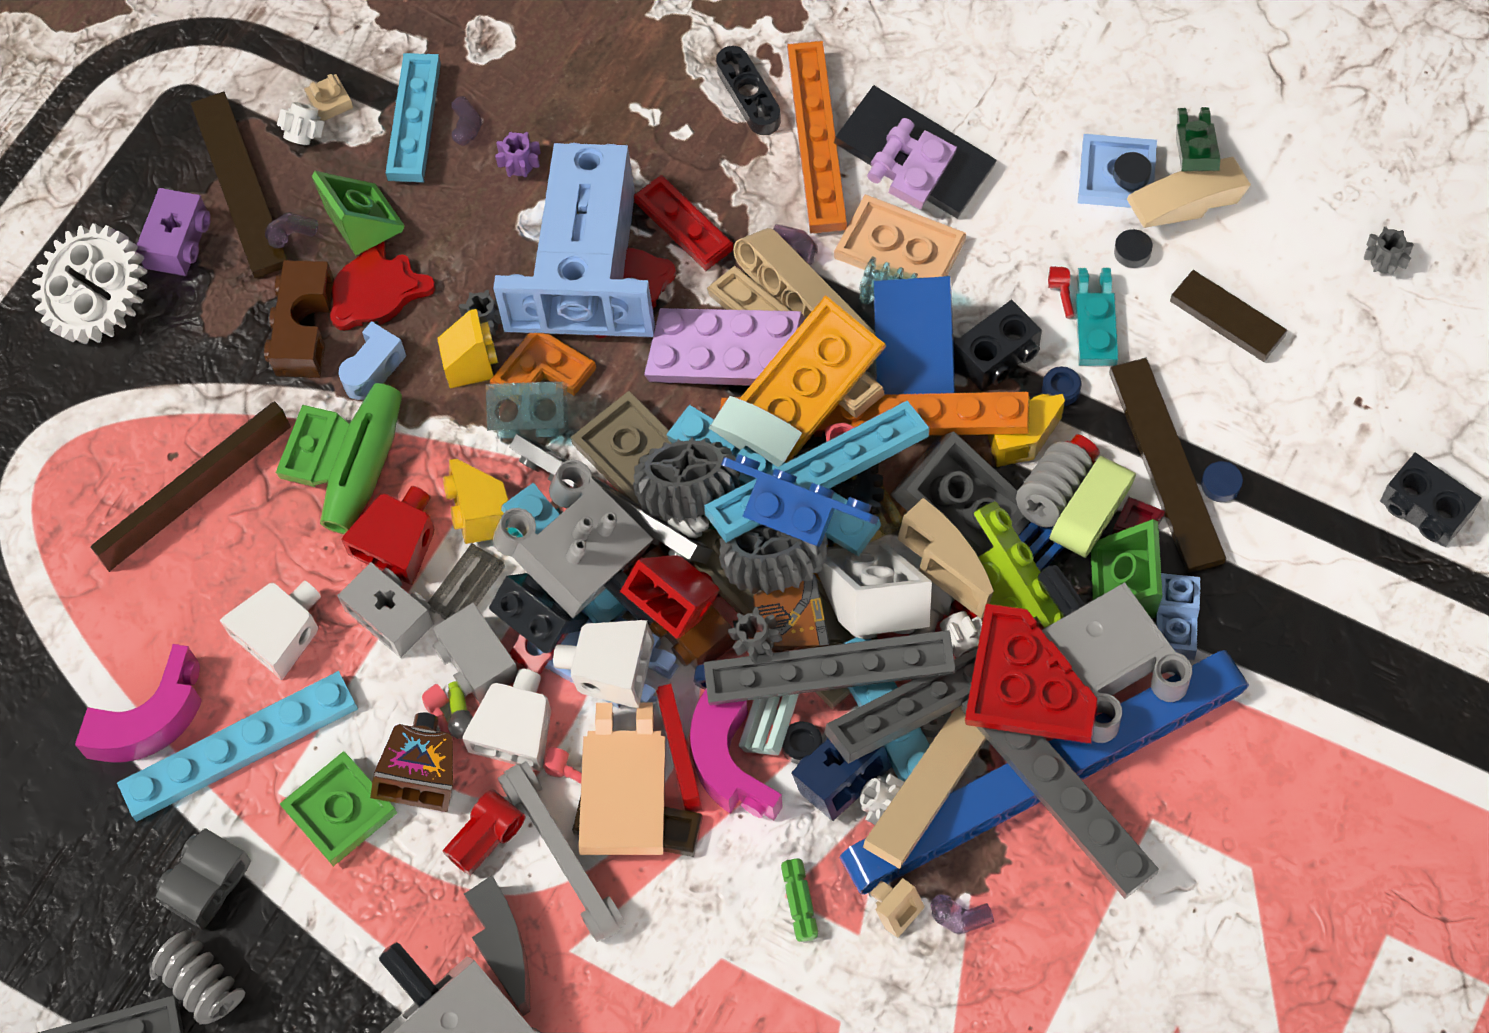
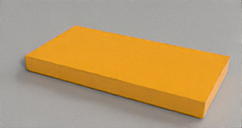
[740,295,886,463]

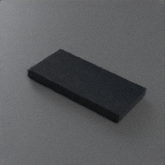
[834,85,997,219]

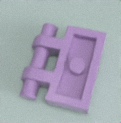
[867,118,957,210]

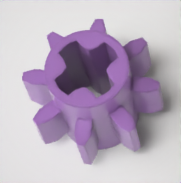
[495,132,541,177]

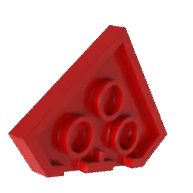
[965,604,1098,744]

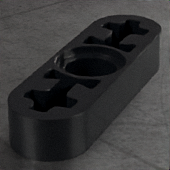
[716,46,781,135]

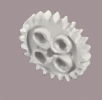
[32,224,147,344]

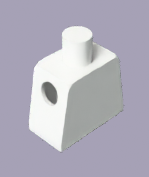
[220,580,321,680]
[553,620,654,708]
[462,669,551,771]

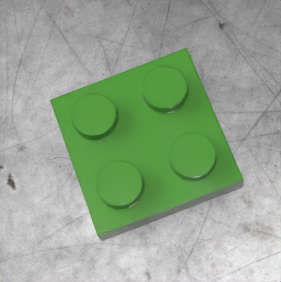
[280,751,397,867]

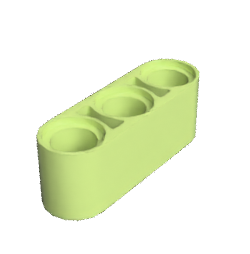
[1050,456,1136,558]

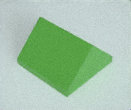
[312,171,405,256]
[1091,519,1162,618]

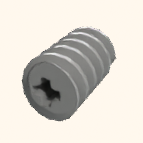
[1016,442,1093,527]
[152,930,246,1024]

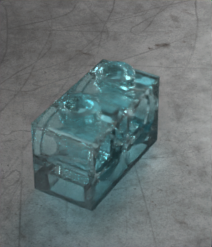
[486,382,568,439]

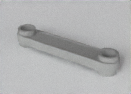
[498,761,626,942]

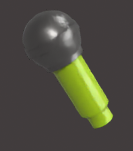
[447,681,473,740]

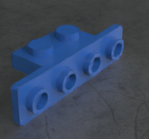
[721,454,879,547]

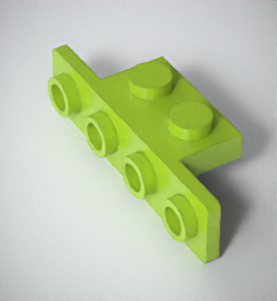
[974,501,1064,628]

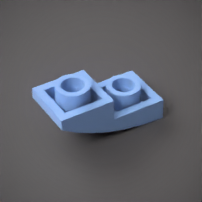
[1155,573,1200,660]

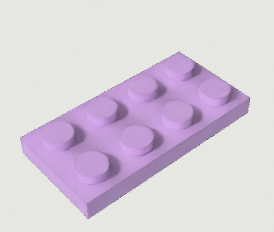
[644,308,805,385]

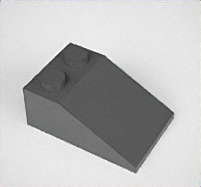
[890,432,1029,557]

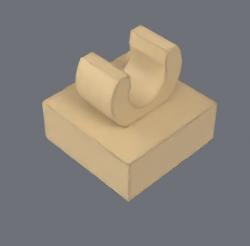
[304,74,353,121]
[870,878,925,938]

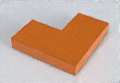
[490,333,597,405]

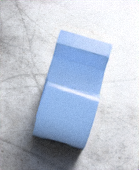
[339,321,406,400]

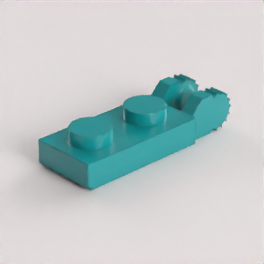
[1075,268,1118,366]

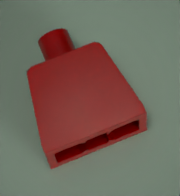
[341,486,435,585]
[620,555,719,639]

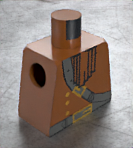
[733,574,830,653]

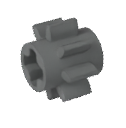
[1363,227,1414,276]
[459,290,502,336]
[728,607,782,663]

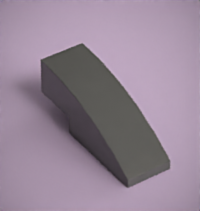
[464,875,530,1016]

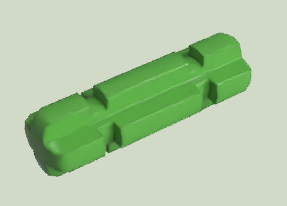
[781,858,818,942]

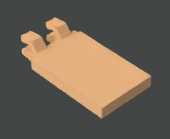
[579,702,666,855]

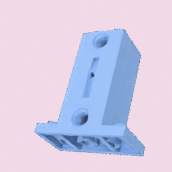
[493,143,655,337]

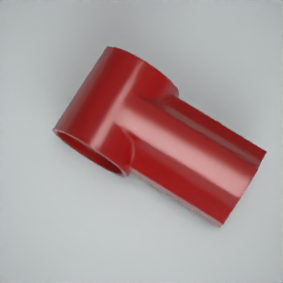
[442,789,526,876]

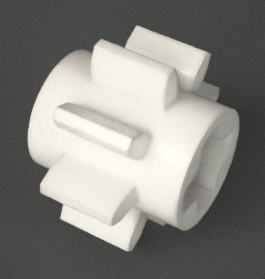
[277,102,325,145]
[940,611,982,658]
[860,774,904,825]

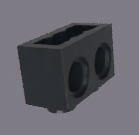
[954,299,1042,391]
[1380,452,1482,548]

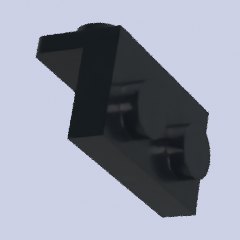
[489,573,589,653]

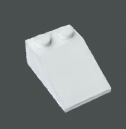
[817,541,932,639]

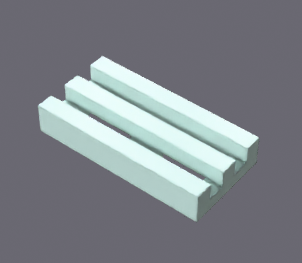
[739,694,799,756]

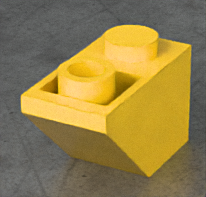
[437,309,498,388]
[987,394,1065,467]
[443,459,510,544]

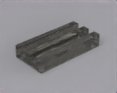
[428,543,505,620]

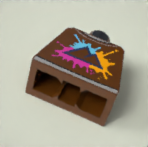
[370,712,453,812]

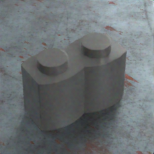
[155,828,251,930]

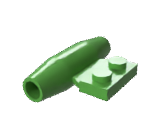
[275,383,402,534]

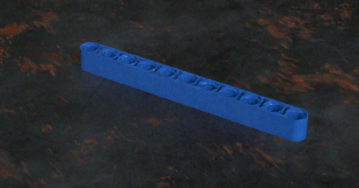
[839,650,1249,895]

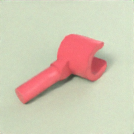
[422,684,455,740]
[544,747,582,784]

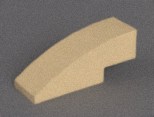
[1127,157,1251,228]
[897,498,994,619]

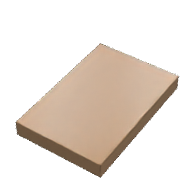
[834,194,966,280]

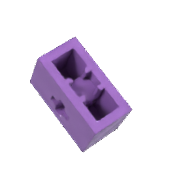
[136,188,210,276]

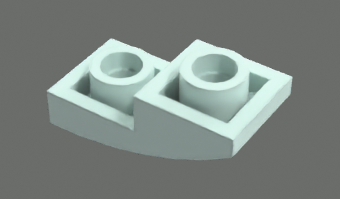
[709,396,802,467]

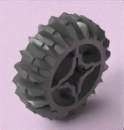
[633,437,740,522]
[719,524,828,595]

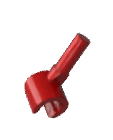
[1048,266,1075,318]

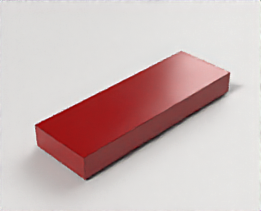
[633,174,734,271]
[656,683,702,812]

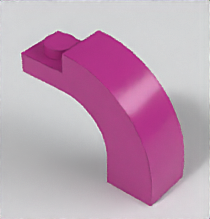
[75,644,202,762]
[690,688,783,821]

